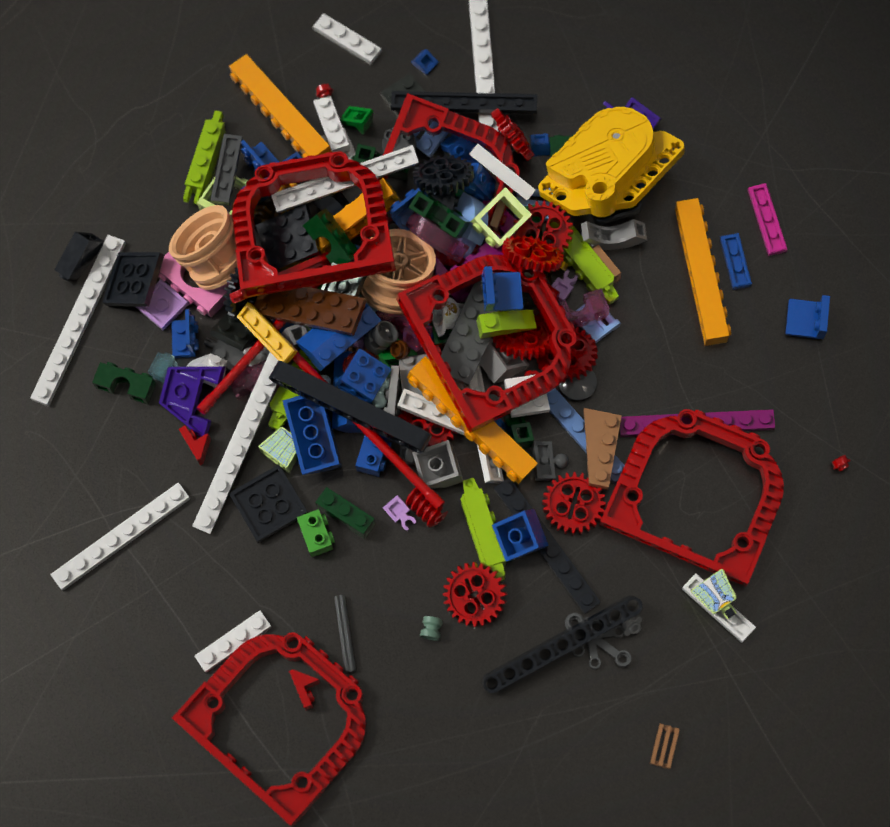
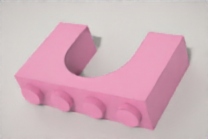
[158,252,229,318]

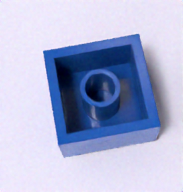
[492,509,549,562]

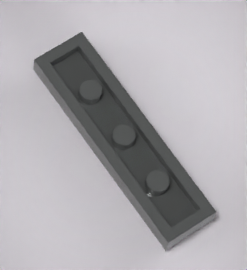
[210,134,243,206]

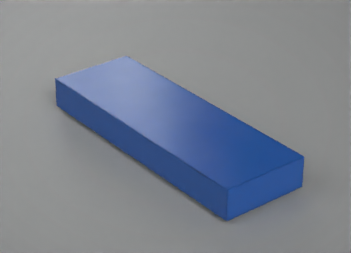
[720,233,752,290]

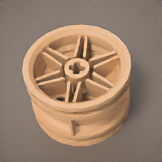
[169,205,238,290]
[360,229,436,315]

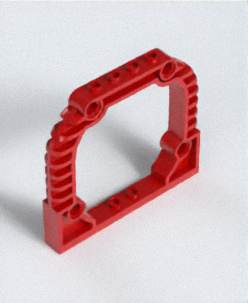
[358,93,520,266]
[232,151,396,298]
[396,254,577,433]
[600,409,784,587]
[172,633,366,827]

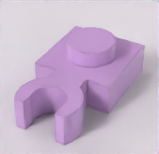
[551,270,578,304]
[383,495,417,530]

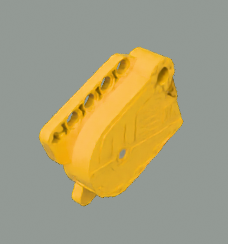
[538,107,685,217]

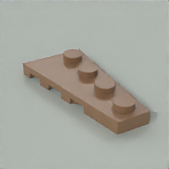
[583,408,622,490]

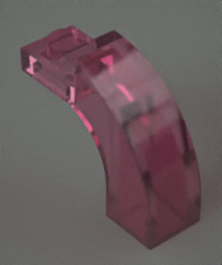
[405,211,469,262]

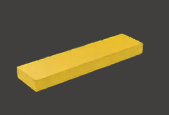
[236,302,298,364]

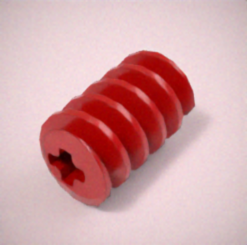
[405,487,448,528]

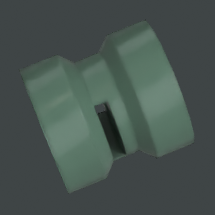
[420,616,443,641]

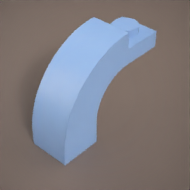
[451,192,488,259]

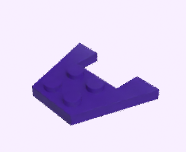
[159,366,226,437]

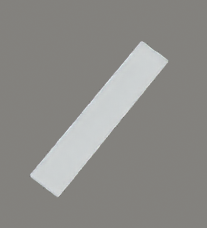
[470,144,535,200]

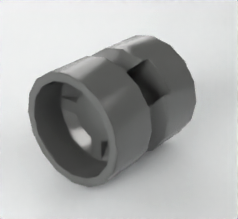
[363,321,398,355]

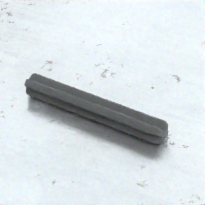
[334,595,356,673]

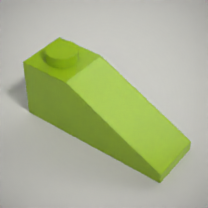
[476,310,537,339]

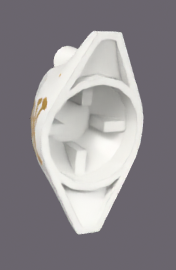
[432,295,460,337]

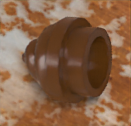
[390,340,410,360]

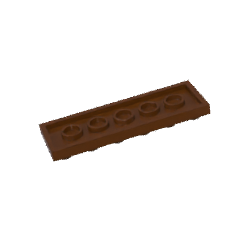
[254,287,367,336]

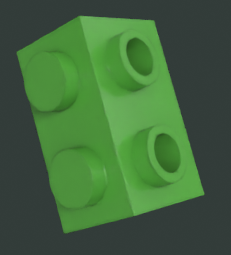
[297,509,335,557]

